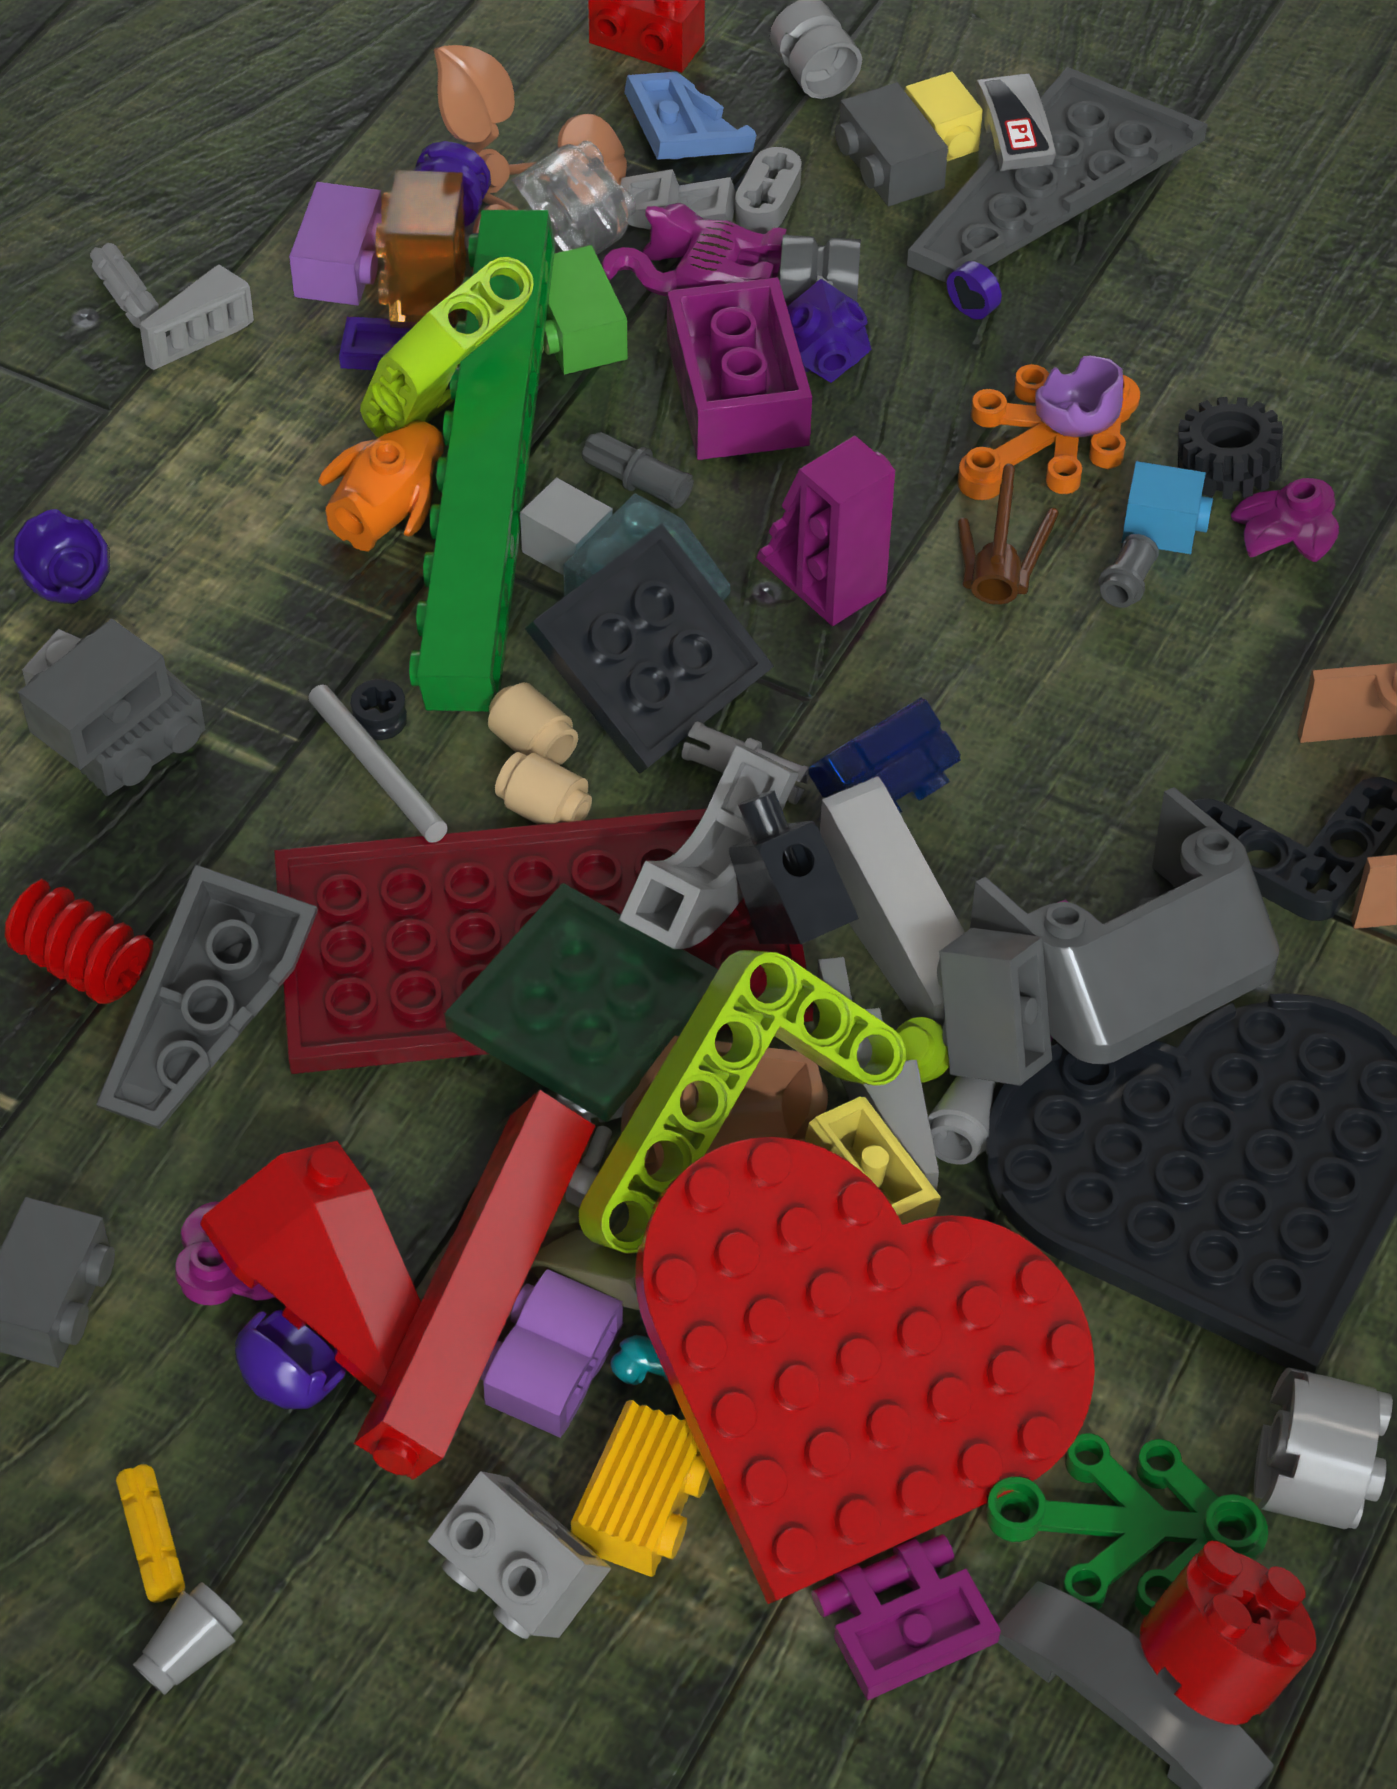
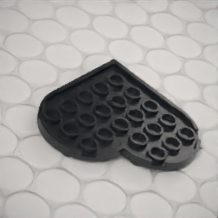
[985,993,1397,1374]

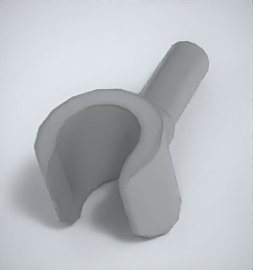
[565,1126,612,1208]

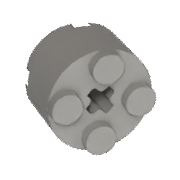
[1254,1367,1393,1529]

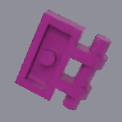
[812,1534,1001,1701]

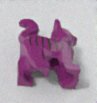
[601,203,787,297]

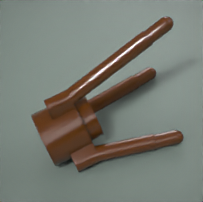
[958,463,1059,605]

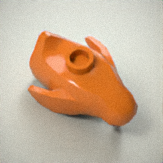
[318,420,445,552]

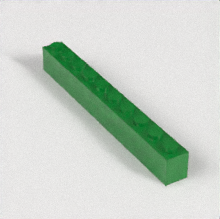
[409,210,555,712]

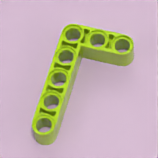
[579,950,906,1253]

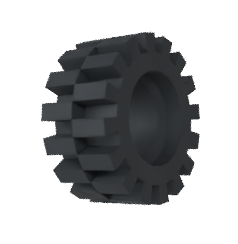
[1178,397,1283,499]

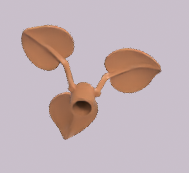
[434,45,627,275]

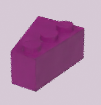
[756,436,895,626]

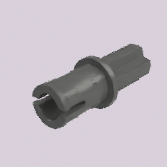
[582,432,694,509]

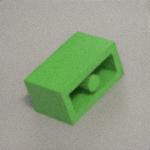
[543,245,628,375]

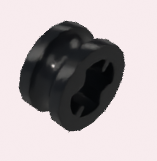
[350,679,407,740]

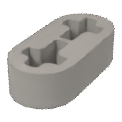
[735,147,802,234]

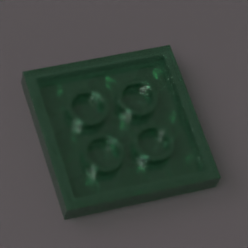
[444,883,719,1122]

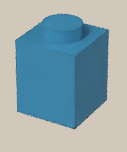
[1122,461,1213,554]

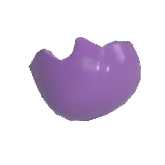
[1035,355,1123,437]

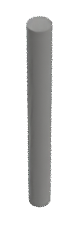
[309,685,448,843]

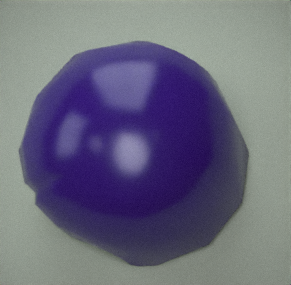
[13,509,110,604]
[235,1310,346,1409]

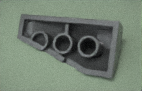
[96,865,318,1129]

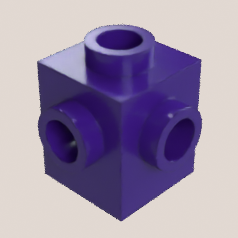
[787,279,872,383]

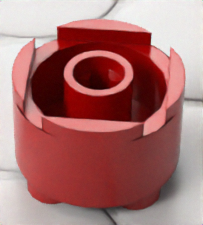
[1140,1541,1316,1725]

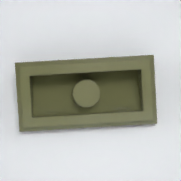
[530,1230,640,1310]

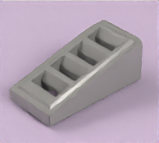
[139,264,254,370]

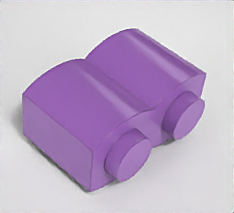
[480,1269,623,1438]

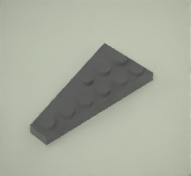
[907,67,1208,283]

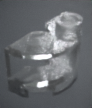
[511,141,636,255]

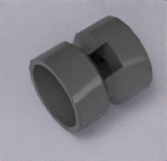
[780,235,861,306]

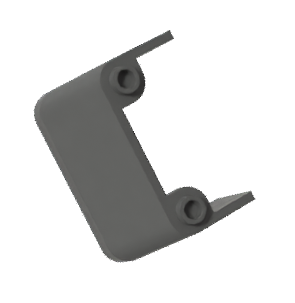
[970,787,1280,1064]

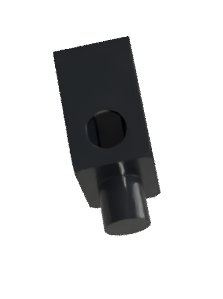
[729,790,859,944]

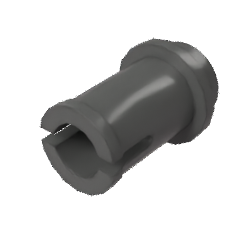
[1099,534,1159,608]

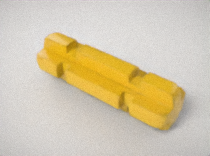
[116,1464,185,1602]

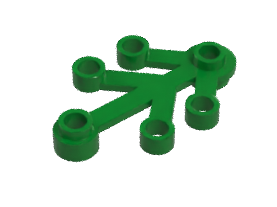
[986,1433,1268,1617]

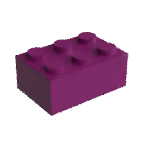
[667,277,812,460]

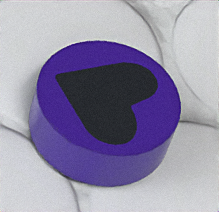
[947,261,1002,319]

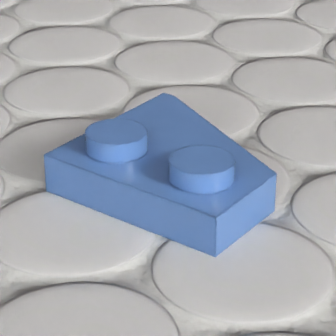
[624,72,757,160]

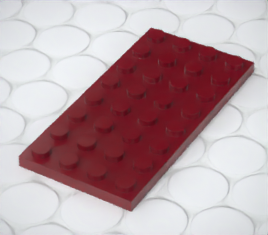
[274,809,814,1074]

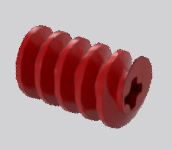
[5,879,154,1004]

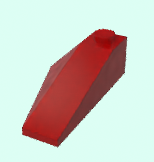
[200,1141,421,1395]

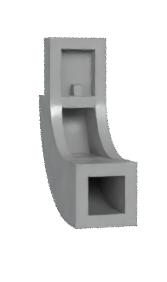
[619,745,799,949]

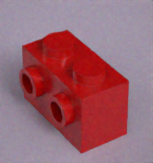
[588,0,705,73]

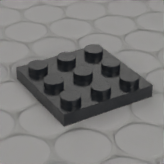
[525,523,774,774]

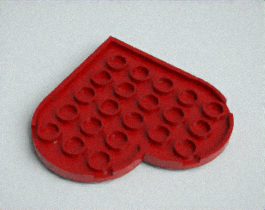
[635,1137,1095,1604]

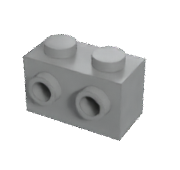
[428,1471,611,1639]

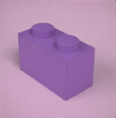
[289,182,391,306]

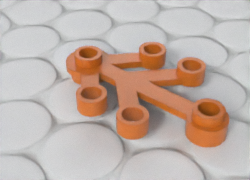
[958,364,1140,500]

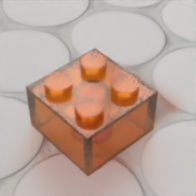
[375,170,467,328]

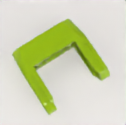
[360,257,534,437]

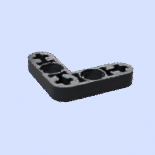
[1192,777,1397,921]

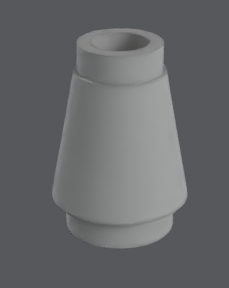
[928,1076,996,1164]
[133,1582,243,1695]

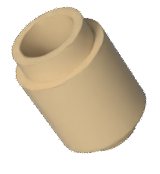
[488,682,578,765]
[495,752,592,825]

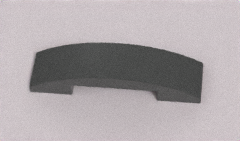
[998,1581,1274,1789]

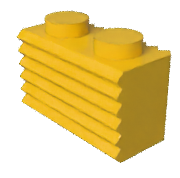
[571,1400,710,1577]

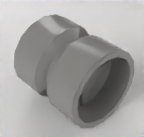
[770,0,862,99]

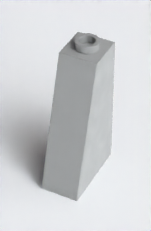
[820,776,965,1026]

